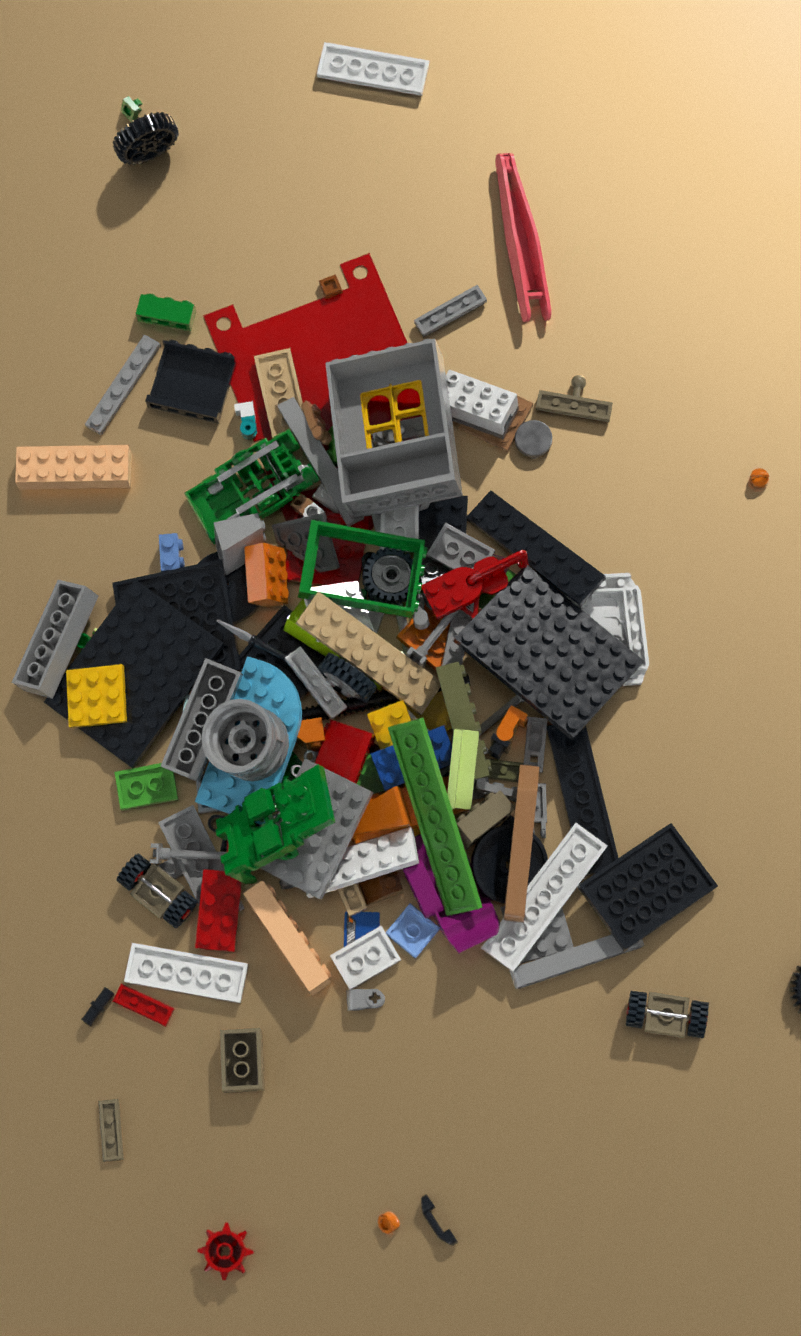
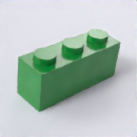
[136,293,196,332]

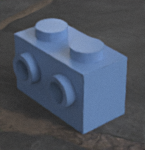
[159,533,185,572]

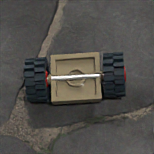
[116,853,198,929]
[626,990,709,1038]

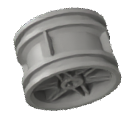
[202,699,289,781]

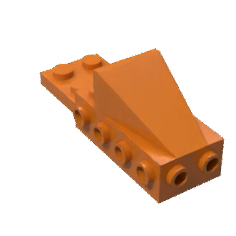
[351,775,469,844]

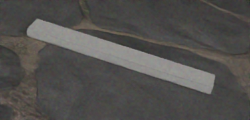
[277,397,364,526]

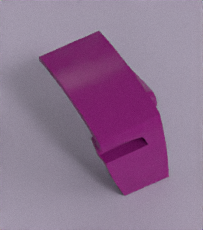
[403,834,500,953]

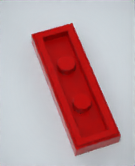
[112,984,175,1027]

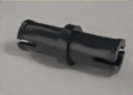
[81,987,114,1027]

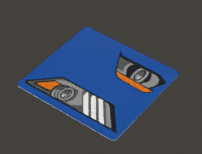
[344,912,380,947]

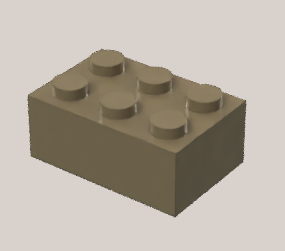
[456,790,515,851]
[220,1028,264,1093]

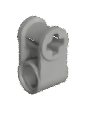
[346,989,385,1011]

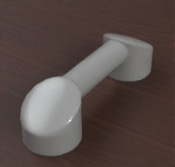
[413,590,430,630]

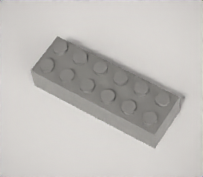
[11,580,99,699]
[161,658,243,782]

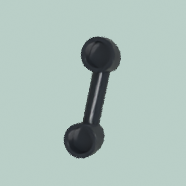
[421,1194,458,1246]

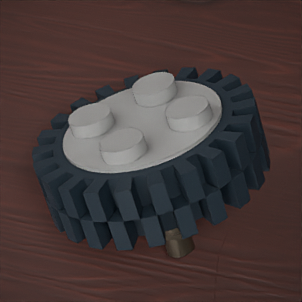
[318,653,377,703]

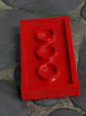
[195,869,242,952]

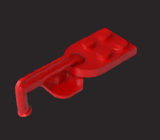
[421,550,528,620]

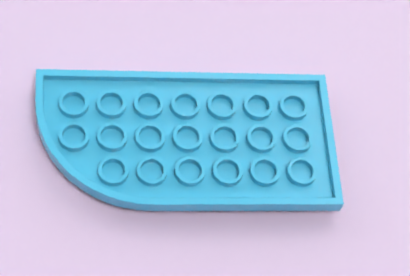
[195,656,302,825]

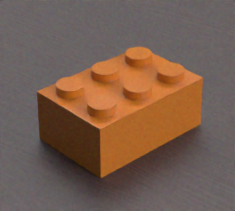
[244,543,289,608]

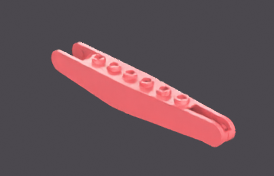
[495,153,551,322]

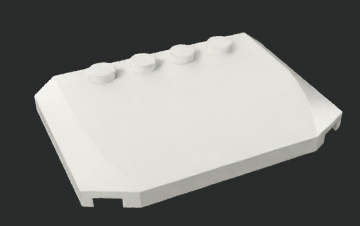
[563,573,649,686]

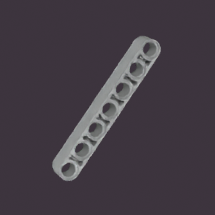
[509,935,645,989]

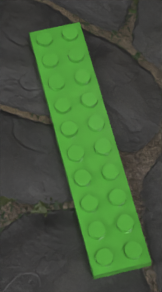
[388,717,482,916]

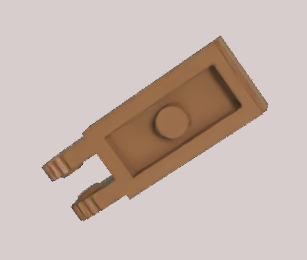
[301,400,332,446]

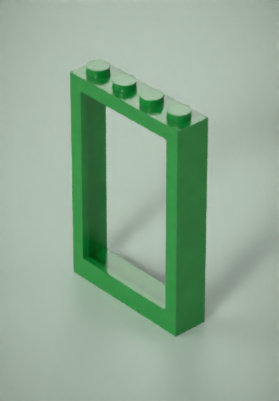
[298,520,427,618]

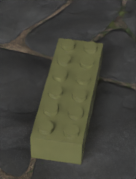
[436,661,492,779]

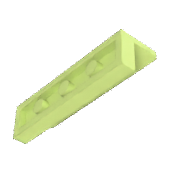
[447,729,479,810]

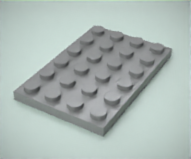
[260,759,374,900]

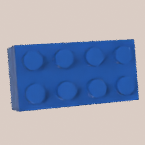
[371,725,452,791]

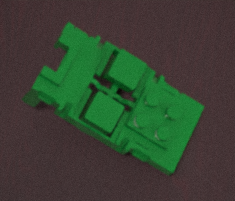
[216,764,335,884]

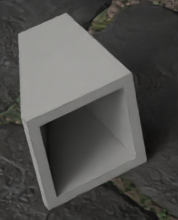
[214,513,267,575]

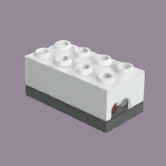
[446,370,519,439]

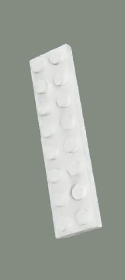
[481,823,607,972]

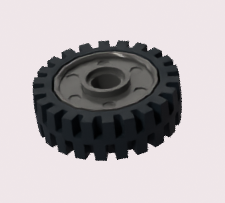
[362,548,420,605]

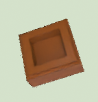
[319,274,343,299]

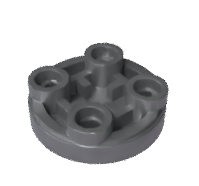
[515,420,552,459]

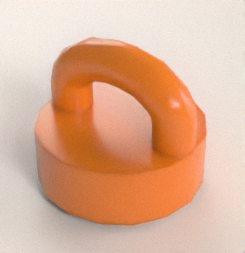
[750,468,769,488]
[378,1212,400,1234]

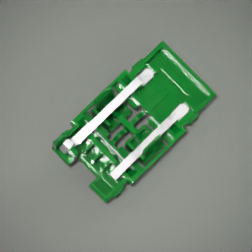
[184,429,320,545]

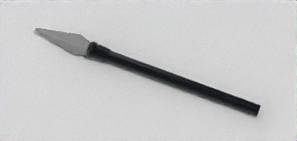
[217,620,345,696]

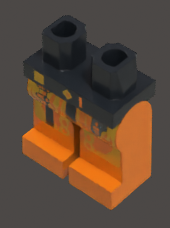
[489,705,528,760]

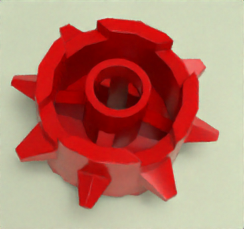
[197,1223,254,1280]

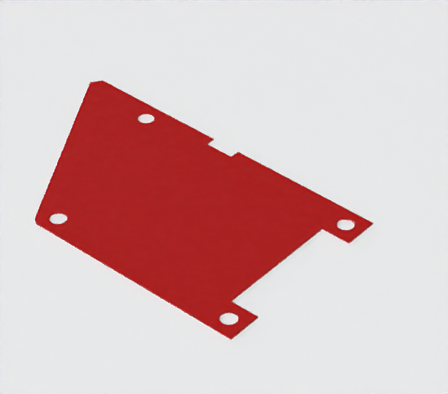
[203,253,422,587]

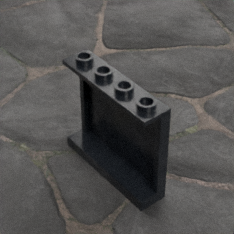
[145,340,236,424]

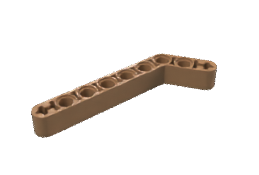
[504,765,539,923]

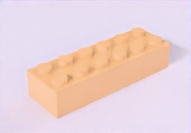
[15,445,132,490]
[243,880,332,996]

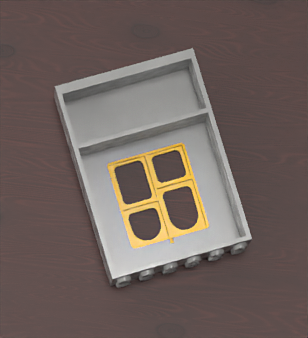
[325,338,463,519]

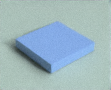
[386,903,440,959]

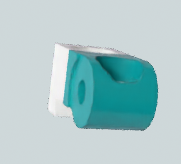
[234,401,257,440]

